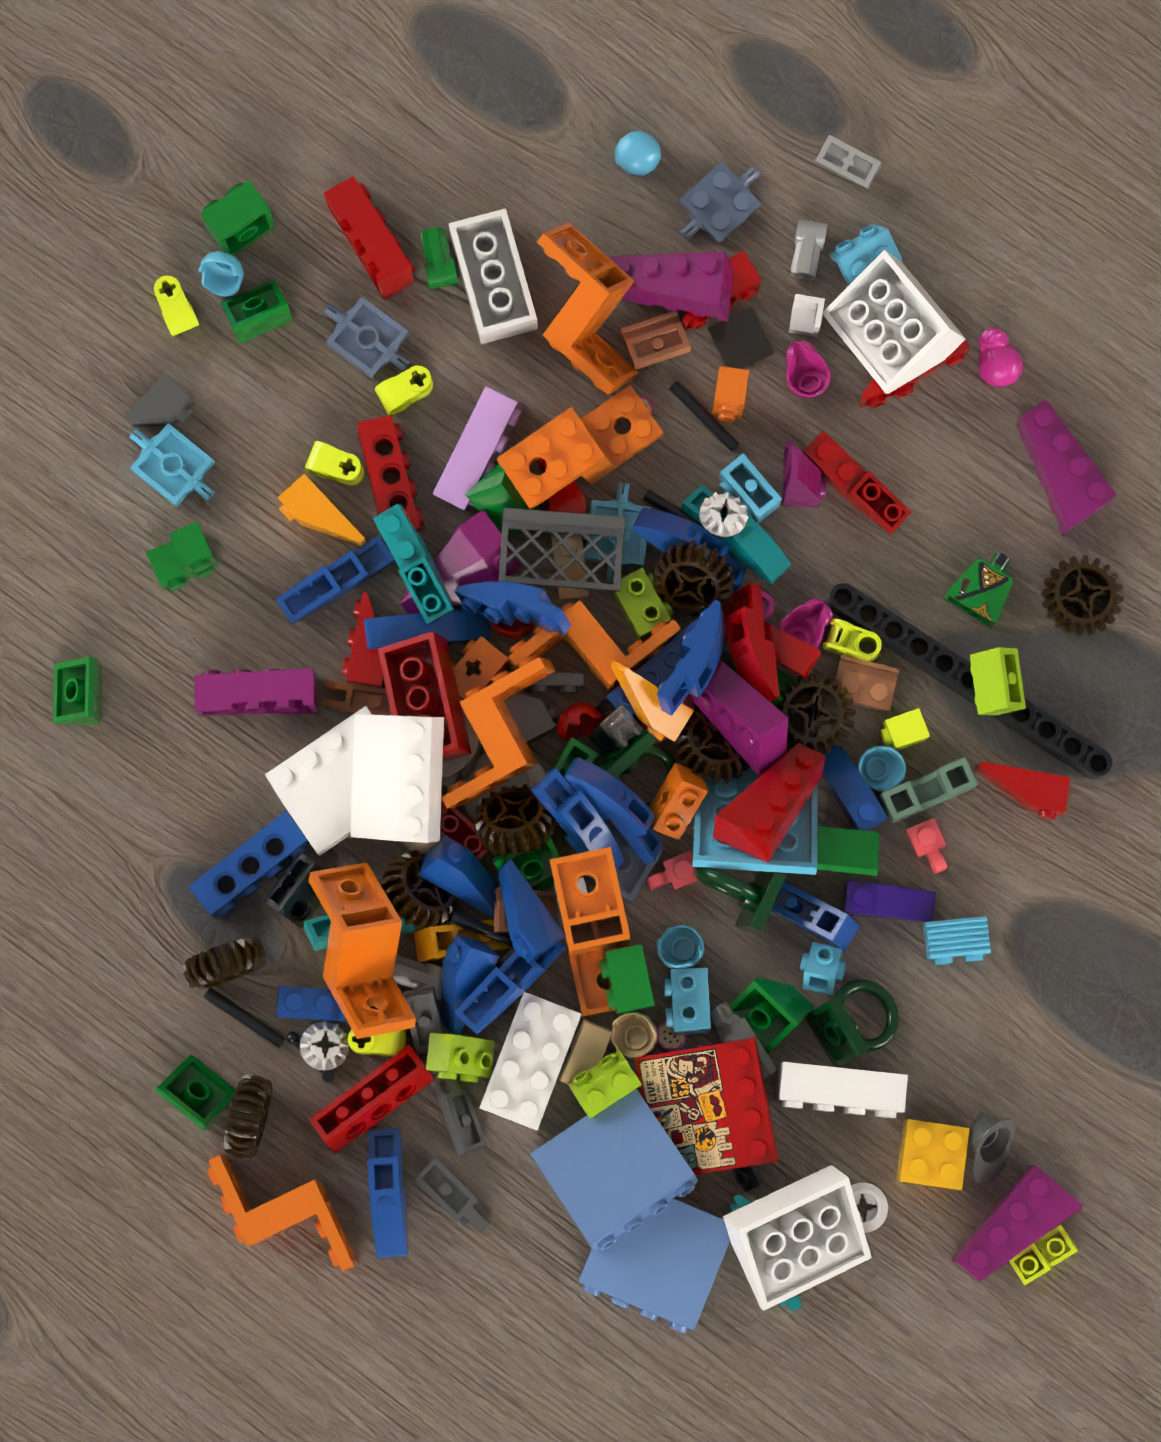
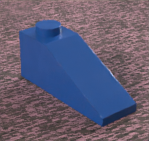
[822,745,888,831]
[419,835,499,918]
[498,860,565,963]
[771,881,860,952]
[441,934,499,1035]

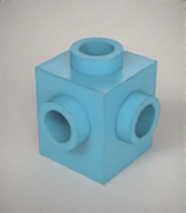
[800,942,846,996]

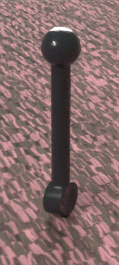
[287,1032,334,1082]

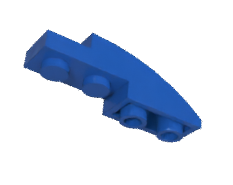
[632,508,747,594]
[454,581,571,635]
[657,599,725,716]
[564,757,663,865]
[531,768,625,870]
[276,986,378,1022]
[367,1128,408,1258]

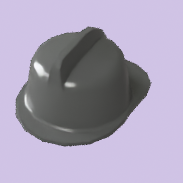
[968,1113,1016,1184]

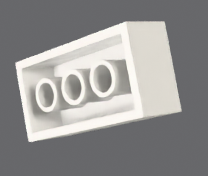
[448,208,538,344]
[479,992,582,1131]
[775,1062,908,1119]

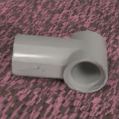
[790,219,828,281]
[393,955,443,1001]

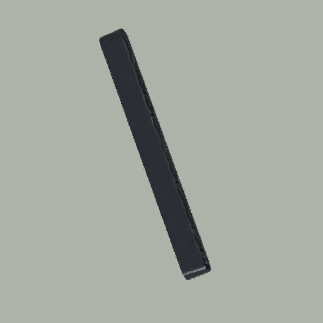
[827,583,1113,780]

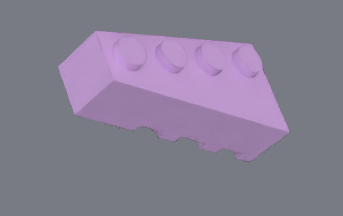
[433,386,525,511]

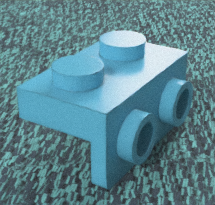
[829,225,903,286]

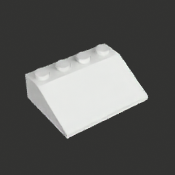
[822,250,966,394]
[265,706,373,856]
[351,714,444,843]
[723,1165,872,1311]

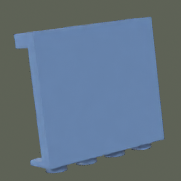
[530,1089,698,1252]
[578,1198,730,1333]

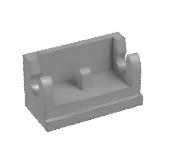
[815,135,881,189]

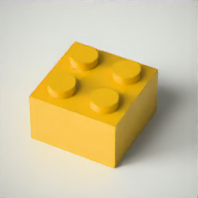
[896,1119,970,1190]

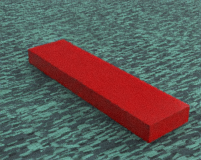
[722,601,821,679]

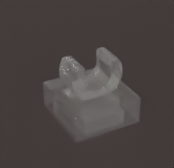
[599,705,642,748]

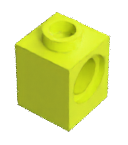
[880,708,930,751]

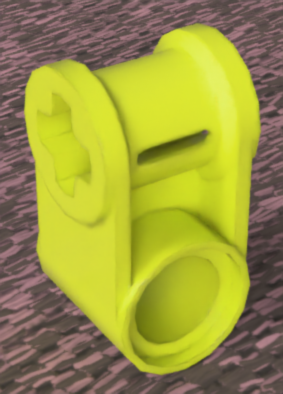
[154,275,199,337]
[374,365,433,415]
[304,441,365,486]
[821,618,882,662]
[348,1029,407,1057]

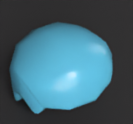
[614,131,661,176]
[198,251,244,297]
[857,746,906,791]
[656,925,705,969]

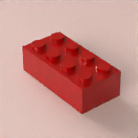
[378,631,472,762]

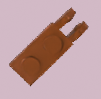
[320,680,392,715]

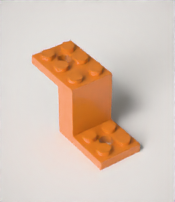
[537,221,639,395]
[496,384,665,510]
[508,600,681,694]
[441,655,556,809]
[550,847,631,1017]
[309,863,416,1039]
[207,1155,359,1272]

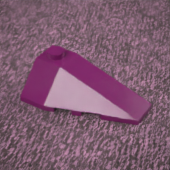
[782,441,826,507]
[399,510,523,614]

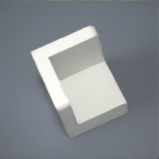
[788,294,825,337]

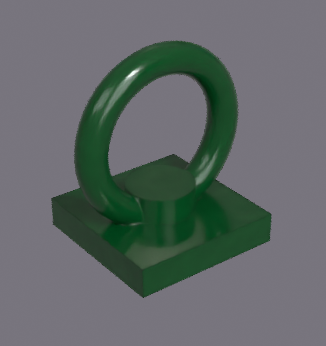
[592,724,677,807]
[694,867,786,932]
[805,979,899,1067]

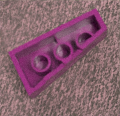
[610,252,733,322]
[1016,400,1117,536]
[688,659,788,776]
[195,668,319,716]
[951,1165,1084,1282]

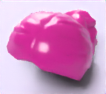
[978,327,1023,387]
[786,341,831,399]
[779,599,833,648]

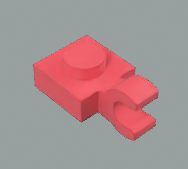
[905,818,947,875]
[646,850,699,891]

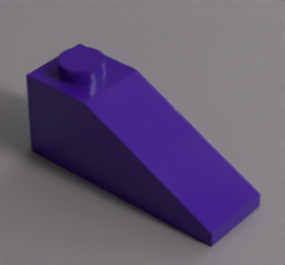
[842,881,936,922]

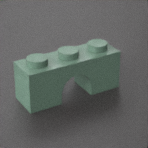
[878,757,978,825]

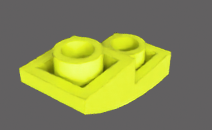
[1009,1223,1078,1286]

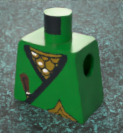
[943,551,1014,629]

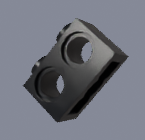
[263,852,325,929]

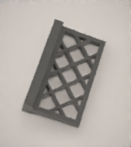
[498,508,625,592]

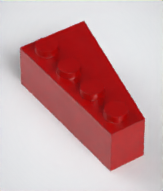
[323,176,415,300]
[713,743,826,863]

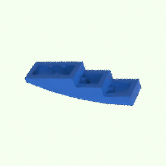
[276,535,396,624]
[364,610,491,650]
[454,941,566,1034]

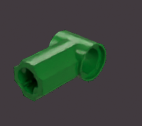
[420,227,458,290]

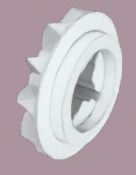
[699,492,748,537]
[300,1021,349,1071]
[851,1182,888,1233]

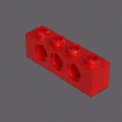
[357,415,425,543]
[309,1045,435,1154]

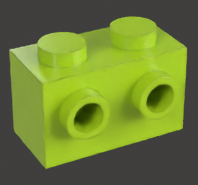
[611,568,673,640]
[970,647,1026,715]
[426,1033,495,1083]
[568,1050,642,1119]

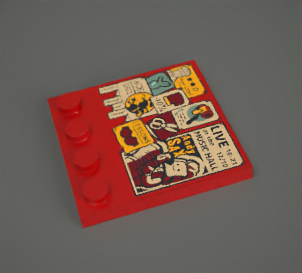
[635,1037,779,1175]

